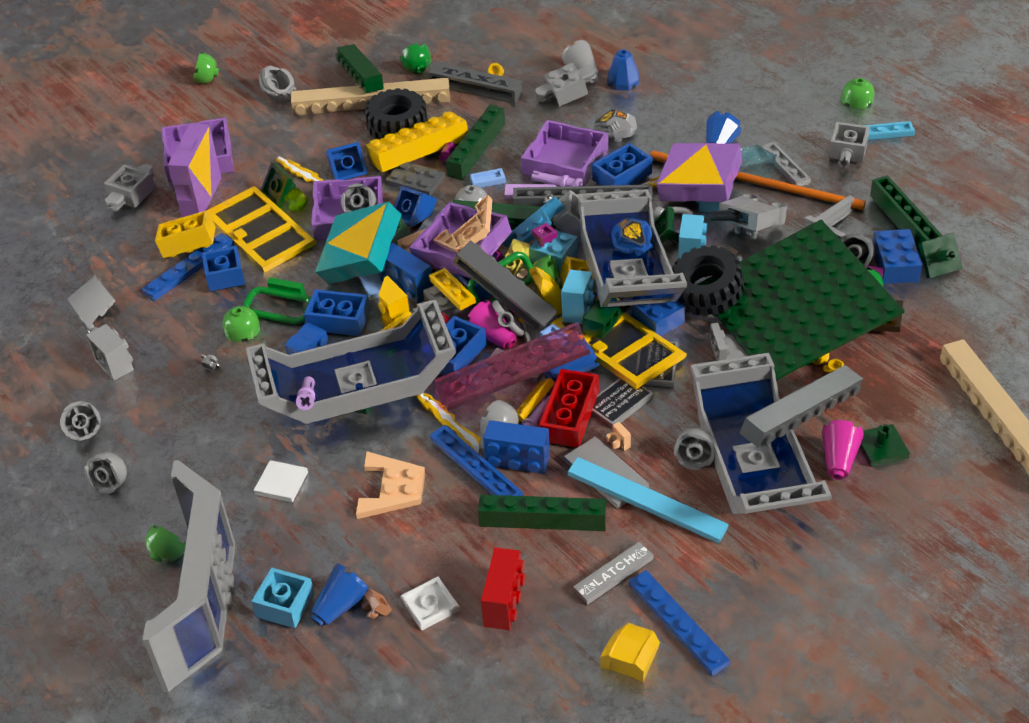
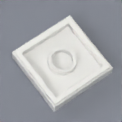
[254,460,308,503]
[400,576,460,630]

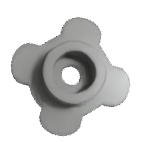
[200,354,221,371]

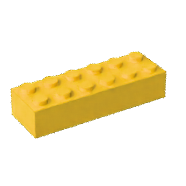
[365,112,468,172]

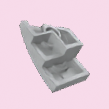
[67,276,116,329]

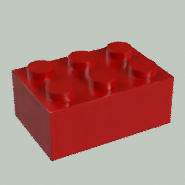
[481,547,525,631]

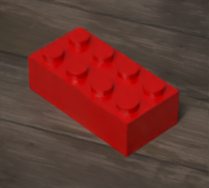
[539,369,600,448]

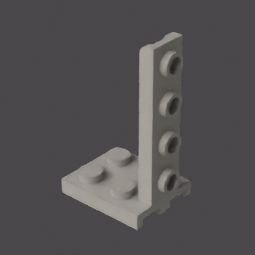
[805,195,854,240]

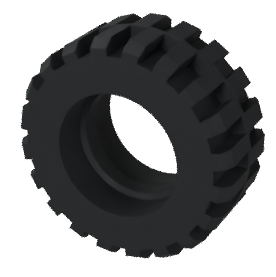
[365,88,428,139]
[672,245,744,316]

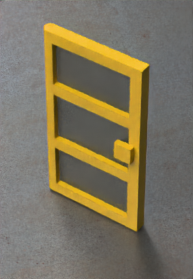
[208,186,317,273]
[550,296,686,390]

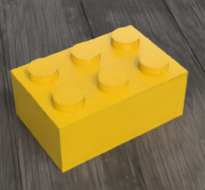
[155,210,216,258]

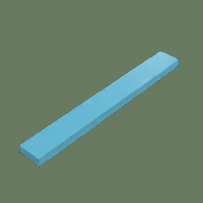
[568,457,729,544]

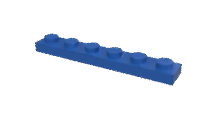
[142,233,234,301]
[429,425,523,496]
[629,570,730,676]

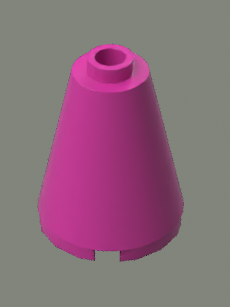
[468,300,516,349]
[822,420,864,480]

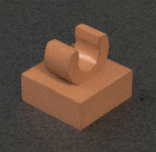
[362,589,392,619]

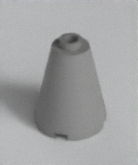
[562,40,599,83]
[841,234,874,266]

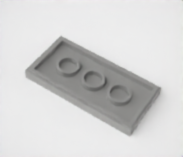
[564,437,649,509]

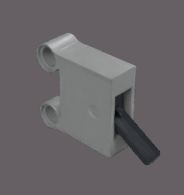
[709,194,787,239]

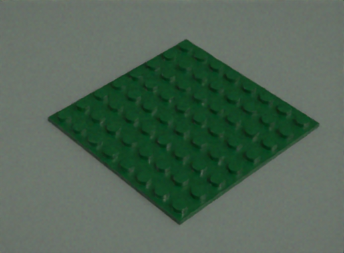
[696,219,905,381]

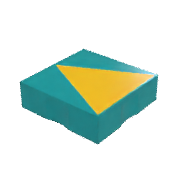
[315,202,402,284]

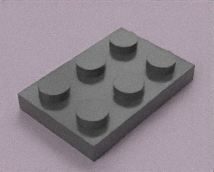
[385,162,446,196]

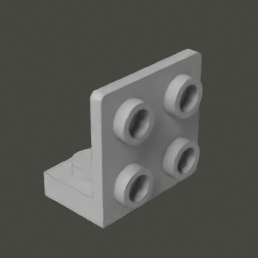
[710,323,748,361]

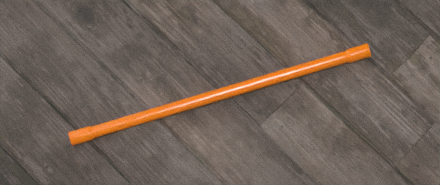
[650,150,866,211]

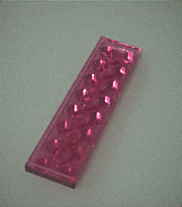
[435,322,591,411]

